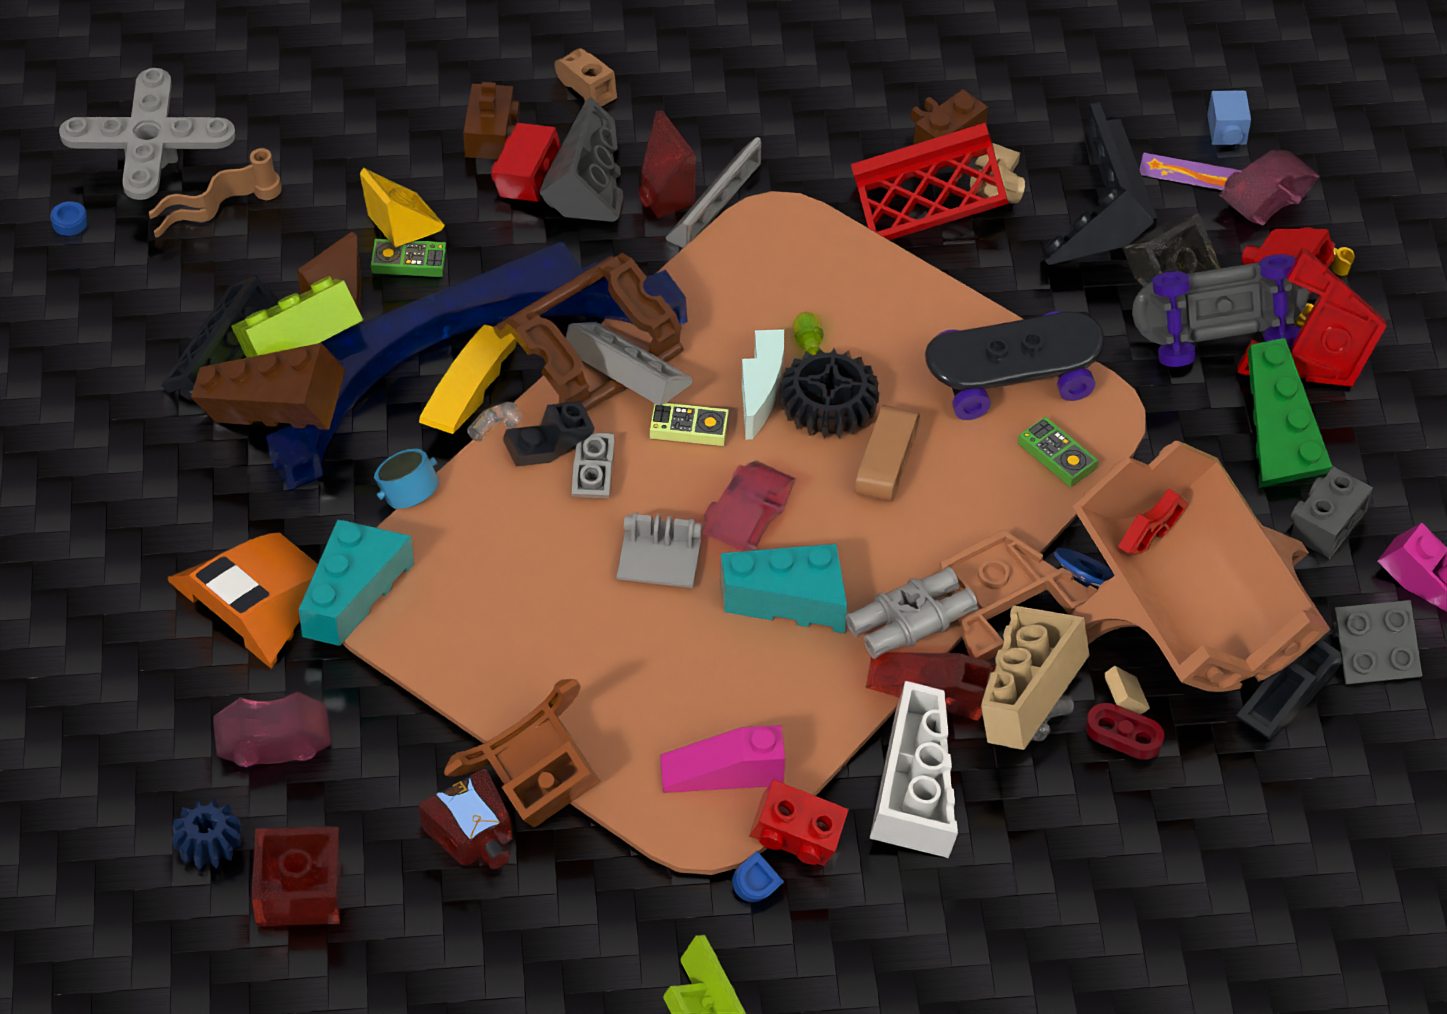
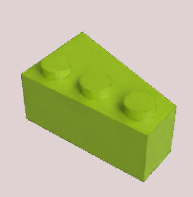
[231,276,363,358]

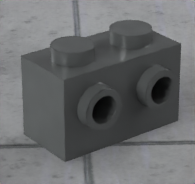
[1290,467,1373,559]

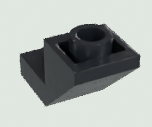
[503,401,595,466]

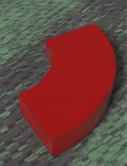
[1118,489,1188,555]

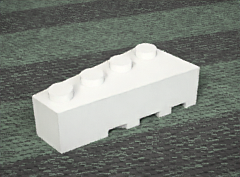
[870,681,958,858]

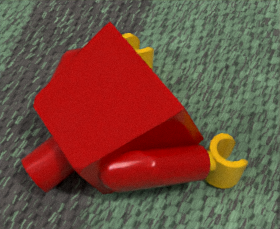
[1242,227,1355,329]

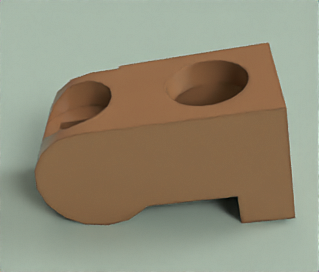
[555,48,617,107]

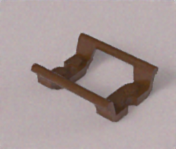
[493,253,684,412]

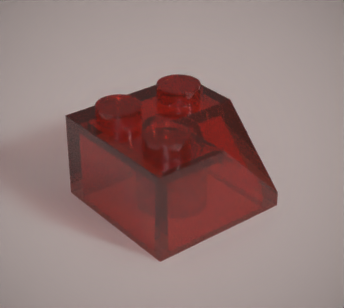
[252,827,341,926]

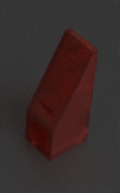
[865,652,996,720]

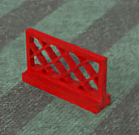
[851,123,1009,240]

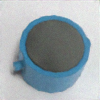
[374,449,439,509]

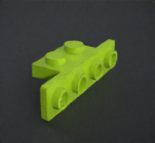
[663,935,746,1014]

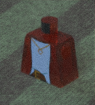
[419,768,512,869]

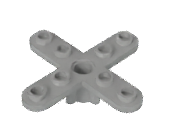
[59,68,236,200]

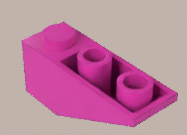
[1378,522,1447,612]

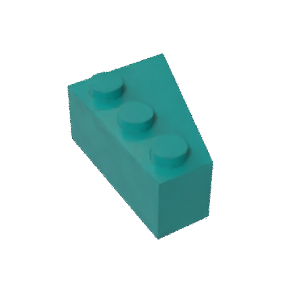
[299,519,414,646]
[720,544,847,634]

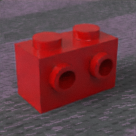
[491,123,561,202]
[749,779,849,866]

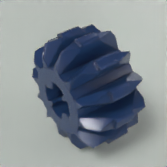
[172,798,242,870]

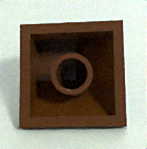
[297,232,362,341]

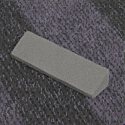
[666,137,761,248]
[566,322,693,405]

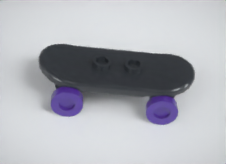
[925,311,1105,420]

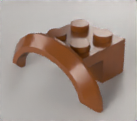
[444,679,601,828]

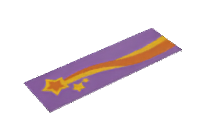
[1139,153,1242,193]

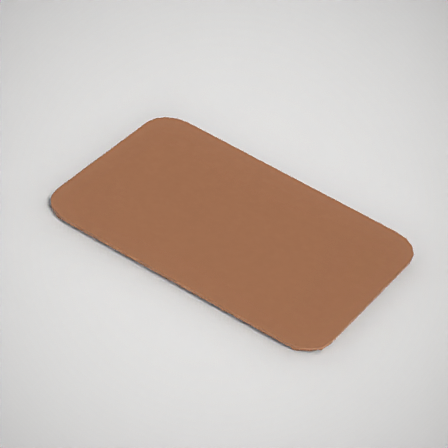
[342,191,1145,875]

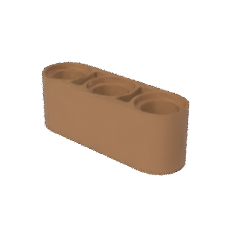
[855,405,920,502]

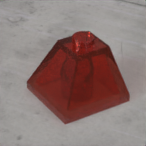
[639,110,696,218]

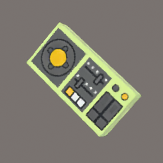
[650,403,729,446]

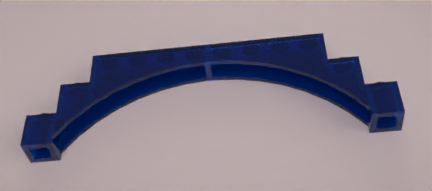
[266,241,688,490]

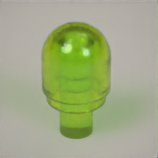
[792,312,824,355]

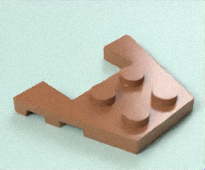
[939,530,1098,667]

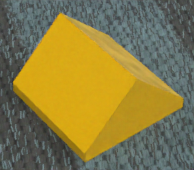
[360,168,445,248]

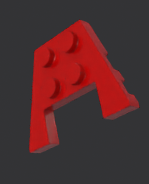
[1237,247,1387,387]

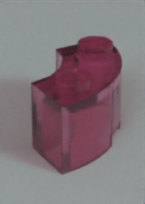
[1219,150,1320,226]
[703,460,796,551]
[213,692,331,766]

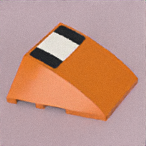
[168,533,318,669]

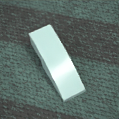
[741,330,784,440]

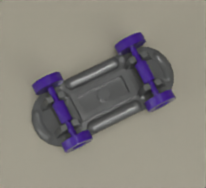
[1132,254,1310,367]

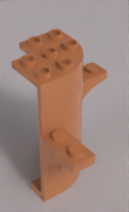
[1071,441,1331,692]

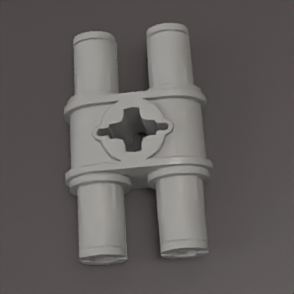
[845,567,978,659]

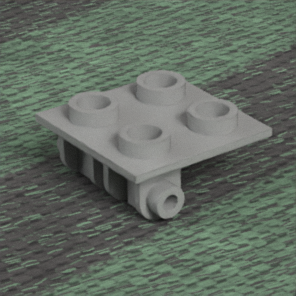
[616,512,703,588]

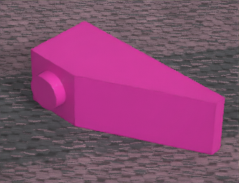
[660,725,785,793]

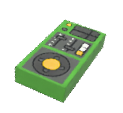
[371,239,446,277]
[1018,417,1098,488]

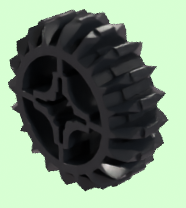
[779,347,880,439]

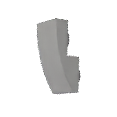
[571,433,615,499]

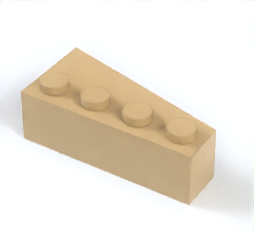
[981,605,1089,750]

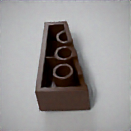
[191,343,346,430]

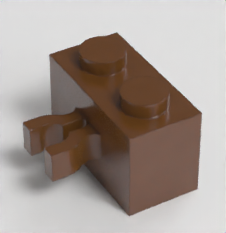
[463,82,520,159]
[911,89,988,145]

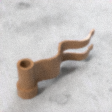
[149,148,282,237]

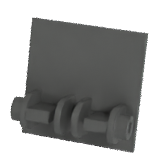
[1331,600,1423,685]

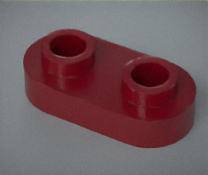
[1086,703,1164,759]

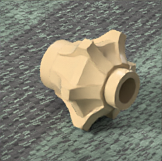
[970,158,1025,205]

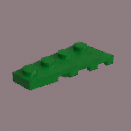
[1248,338,1333,488]

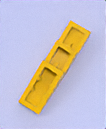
[419,324,517,434]

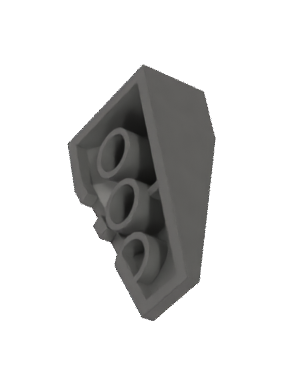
[540,97,623,222]

